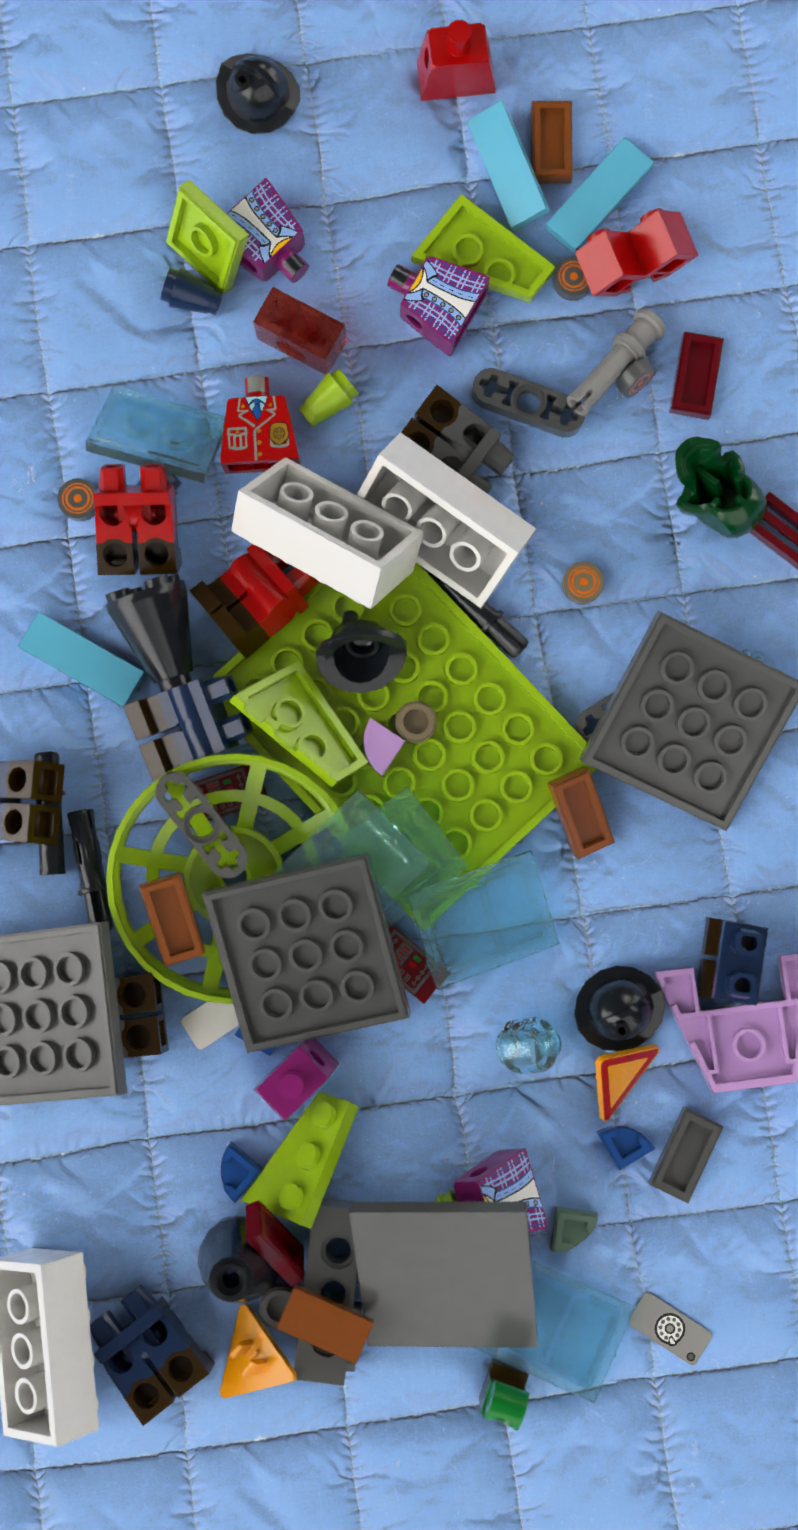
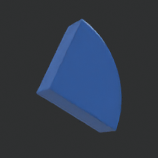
[596,1126,655,1170]
[221,1141,263,1203]

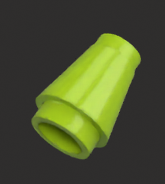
[298,368,359,427]

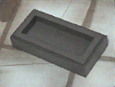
[648,1107,723,1203]

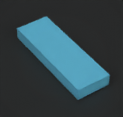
[467,100,550,231]
[545,137,655,255]
[18,612,146,707]

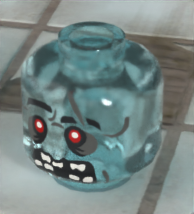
[496,1017,562,1075]

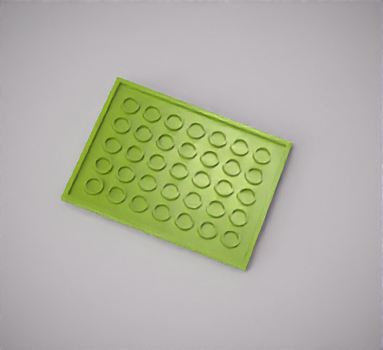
[213,563,596,931]

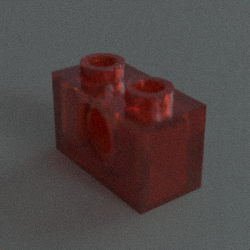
[253,287,347,375]

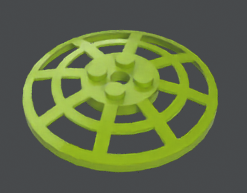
[106,753,358,1004]

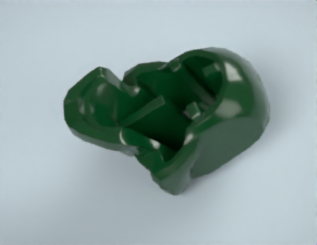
[675,436,766,538]

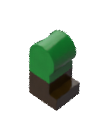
[479,1357,529,1431]

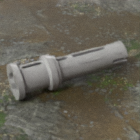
[566,309,666,416]

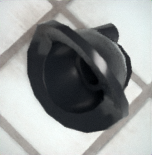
[216,53,301,134]
[316,610,407,693]
[574,966,665,1051]

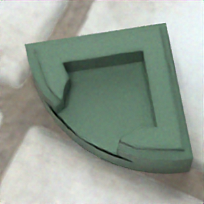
[550,1206,598,1252]

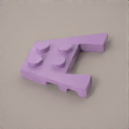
[654,953,798,1093]

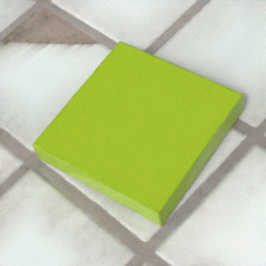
[166,179,249,294]

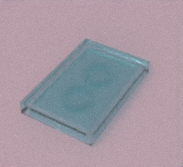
[85,386,225,483]

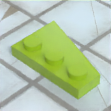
[411,194,556,303]
[229,660,368,787]
[240,1092,359,1229]

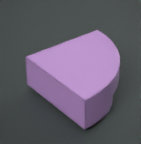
[364,718,405,776]

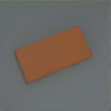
[531,101,572,184]
[547,766,615,859]
[139,872,206,967]
[276,1284,374,1364]

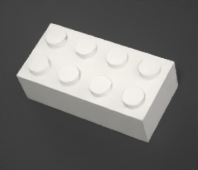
[357,432,536,608]
[231,457,424,609]
[0,1248,99,1447]

